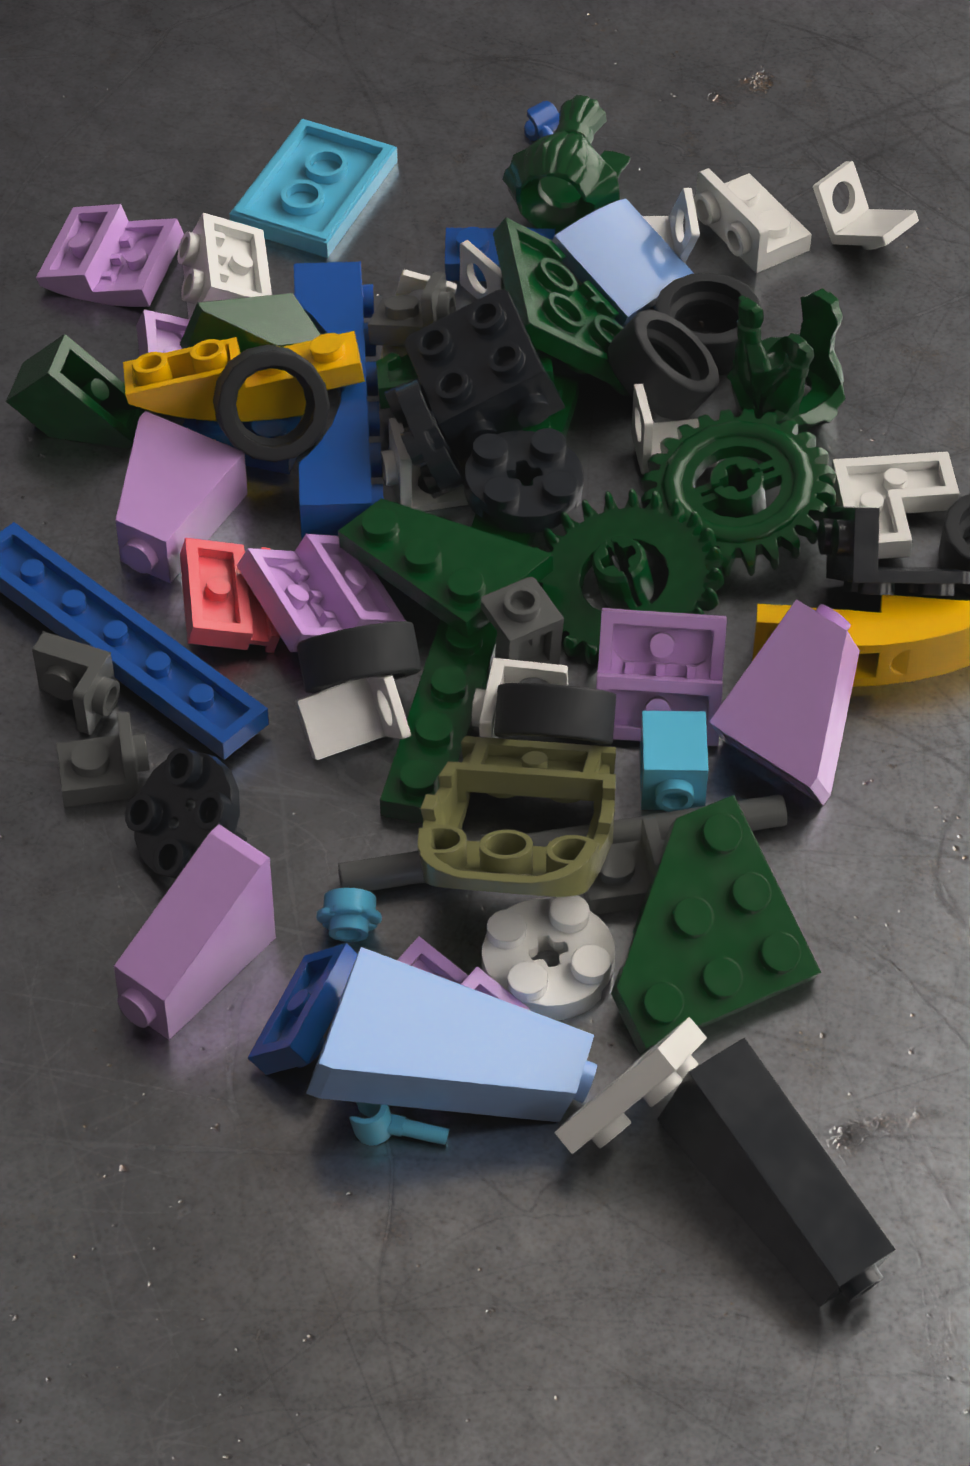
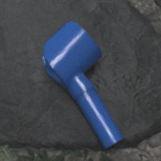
[524,101,559,141]

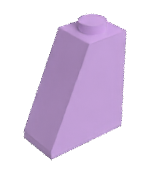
[115,411,248,583]
[709,599,860,806]
[114,824,276,1040]

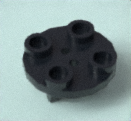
[125,748,247,879]

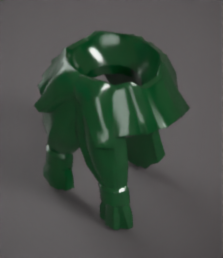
[502,95,631,235]
[726,288,846,434]

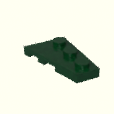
[338,498,553,638]

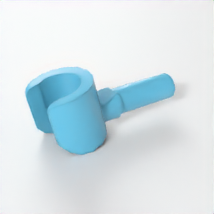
[349,1102,449,1146]

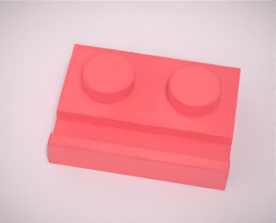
[180,538,280,653]

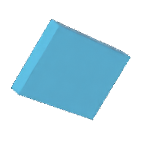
[229,119,397,258]

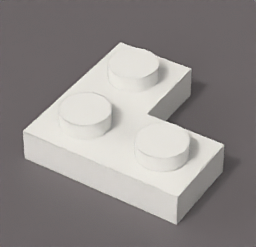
[831,452,960,559]
[554,1017,707,1154]

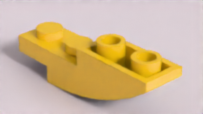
[123,331,365,422]
[752,595,970,687]

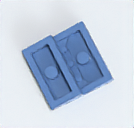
[552,198,694,327]

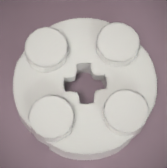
[482,895,615,1021]

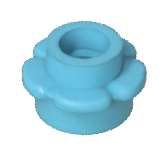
[316,888,382,942]

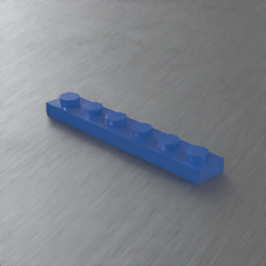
[0,522,269,760]

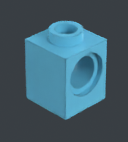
[639,711,709,812]

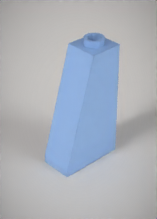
[306,947,597,1122]

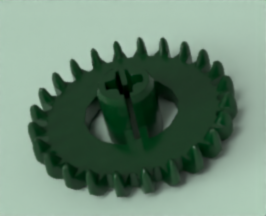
[641,409,836,577]
[534,488,724,665]

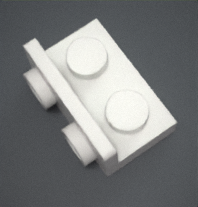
[694,168,812,273]
[177,213,272,319]

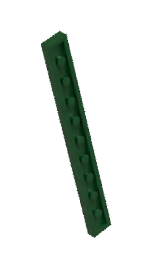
[380,373,580,824]

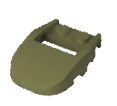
[418,736,616,897]

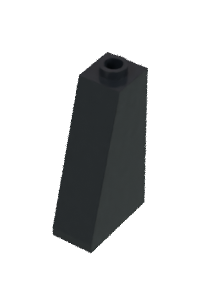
[657,1038,896,1307]

